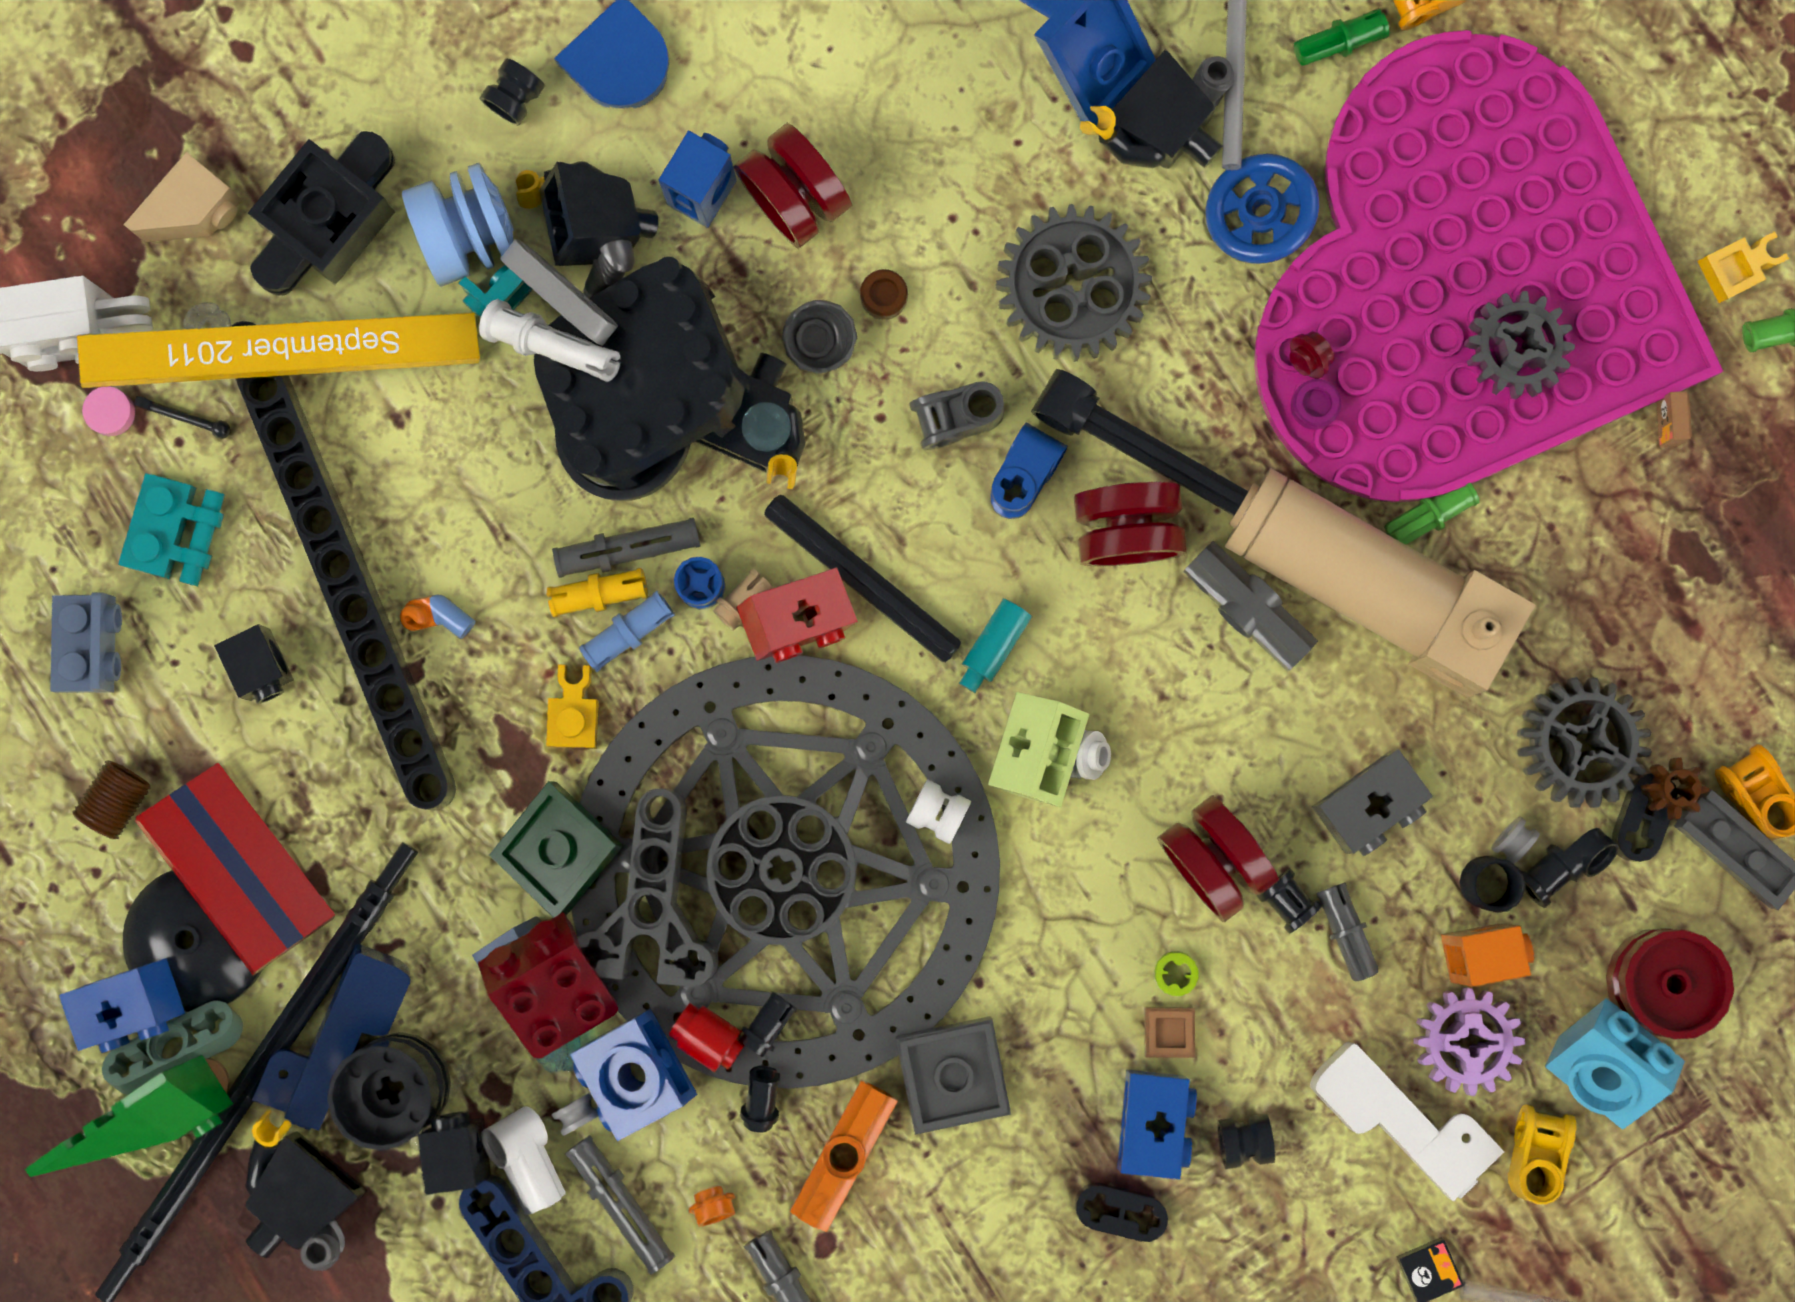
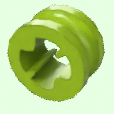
[1154,951,1199,996]

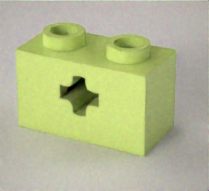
[988,692,1089,807]

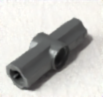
[1183,541,1318,672]

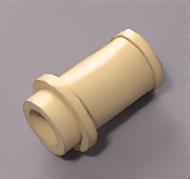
[713,569,773,631]

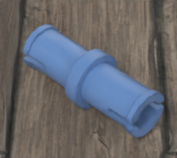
[579,591,675,672]

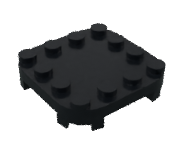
[534,257,750,490]

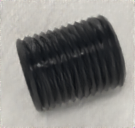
[1459,856,1525,913]

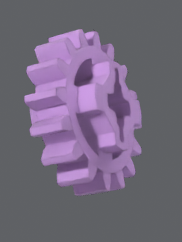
[1413,987,1525,1096]

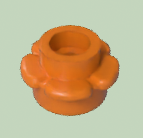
[688,1186,736,1227]

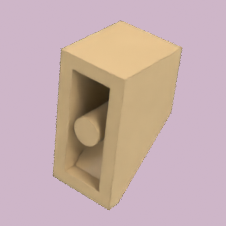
[123,152,242,242]

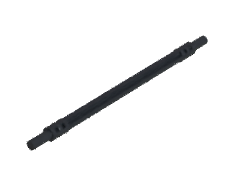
[95,842,418,1302]

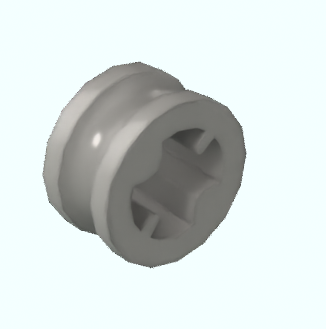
[1491,816,1540,864]
[551,1093,598,1136]

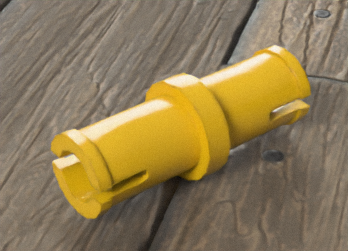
[547,568,648,617]

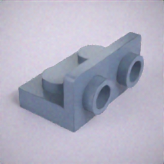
[50,592,122,693]

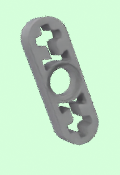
[500,239,618,346]

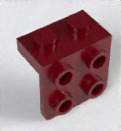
[477,912,618,1058]

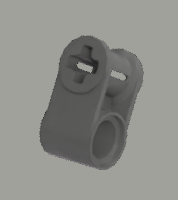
[909,381,1004,450]

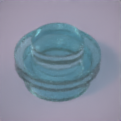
[742,402,791,452]

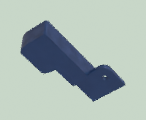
[252,944,411,1131]

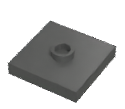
[895,1016,1011,1135]

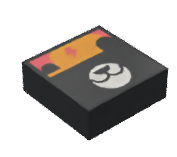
[1396,1237,1464,1302]

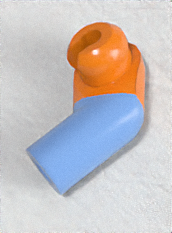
[400,595,476,639]

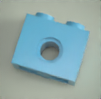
[1545,998,1685,1130]

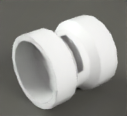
[906,779,971,844]

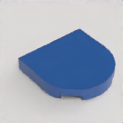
[554,0,669,108]

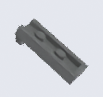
[1674,789,1795,910]

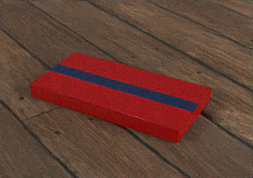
[135,763,335,976]

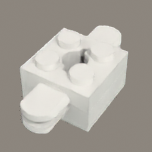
[0,276,153,371]

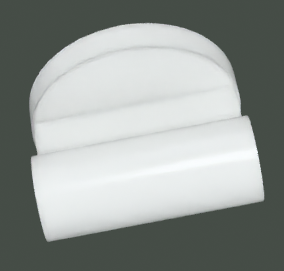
[1070,730,1111,780]

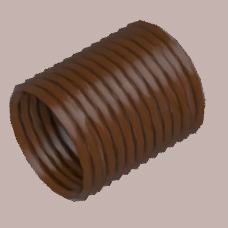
[72,760,151,840]

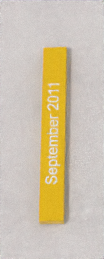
[77,313,480,388]

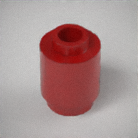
[668,1003,745,1073]

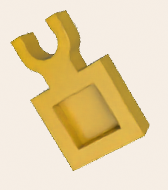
[1697,231,1789,303]
[546,664,599,749]

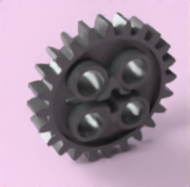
[996,204,1152,361]

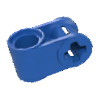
[990,422,1068,519]

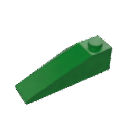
[25,1055,234,1177]

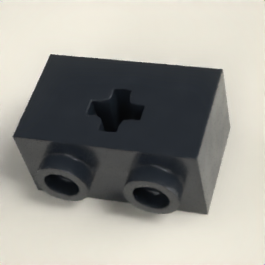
[417,1111,491,1195]

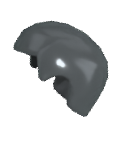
[782,300,858,374]

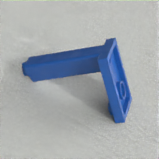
[1019,0,1156,126]

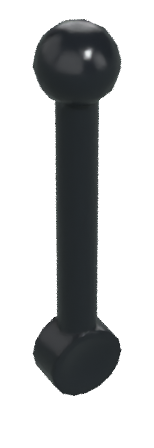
[133,396,230,439]

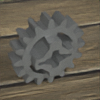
[1464,291,1575,399]

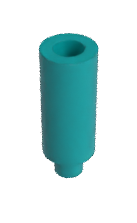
[959,598,1032,693]

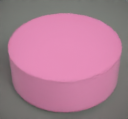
[82,386,135,436]

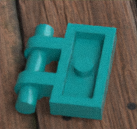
[118,473,225,587]

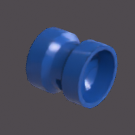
[674,557,726,610]

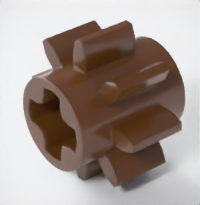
[1641,758,1709,820]

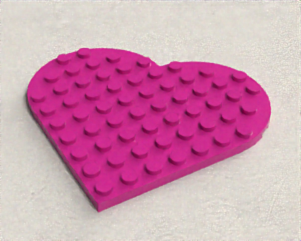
[1254,30,1724,502]

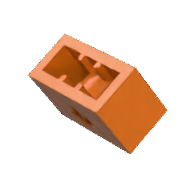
[1441,924,1534,987]

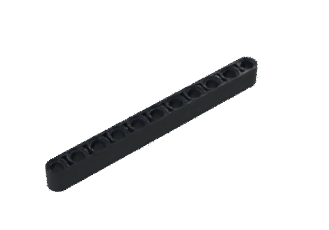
[230,321,456,811]

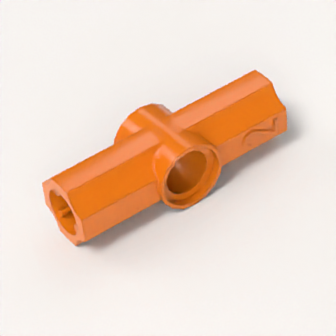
[790,1079,899,1233]

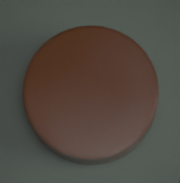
[860,269,908,320]

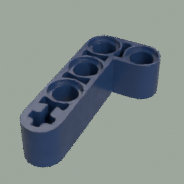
[459,1175,634,1302]

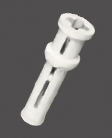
[479,299,620,382]

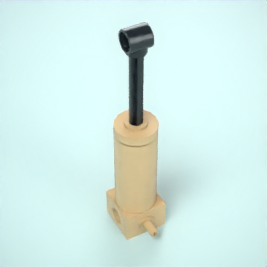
[1031,369,1536,698]

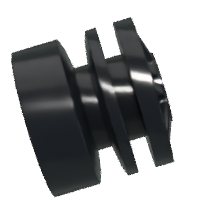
[327,1032,451,1151]

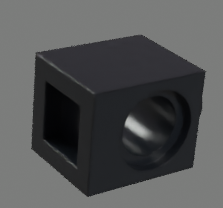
[214,624,294,704]

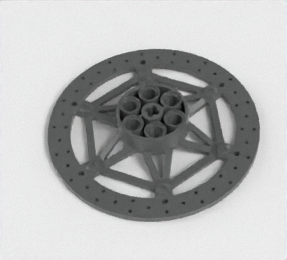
[571,655,1000,1089]

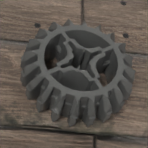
[1517,677,1652,808]

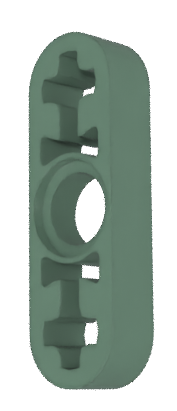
[102,1001,243,1094]

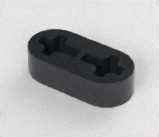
[1612,773,1678,862]
[1075,1183,1168,1242]

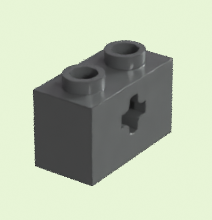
[1312,749,1433,856]

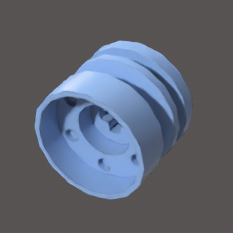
[402,163,514,287]

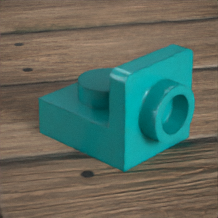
[459,265,533,318]

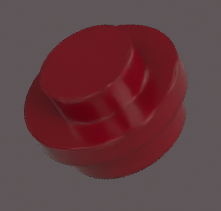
[1289,331,1334,379]

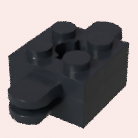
[248,131,395,296]

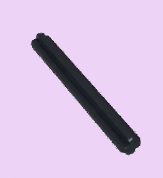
[764,495,961,662]

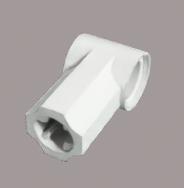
[481,1106,566,1214]

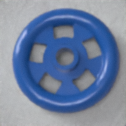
[1206,154,1319,264]

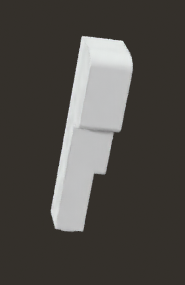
[1310,1042,1504,1201]

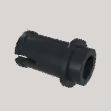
[739,991,798,1057]
[740,1065,781,1133]

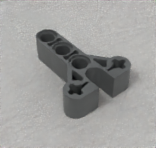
[577,788,719,987]

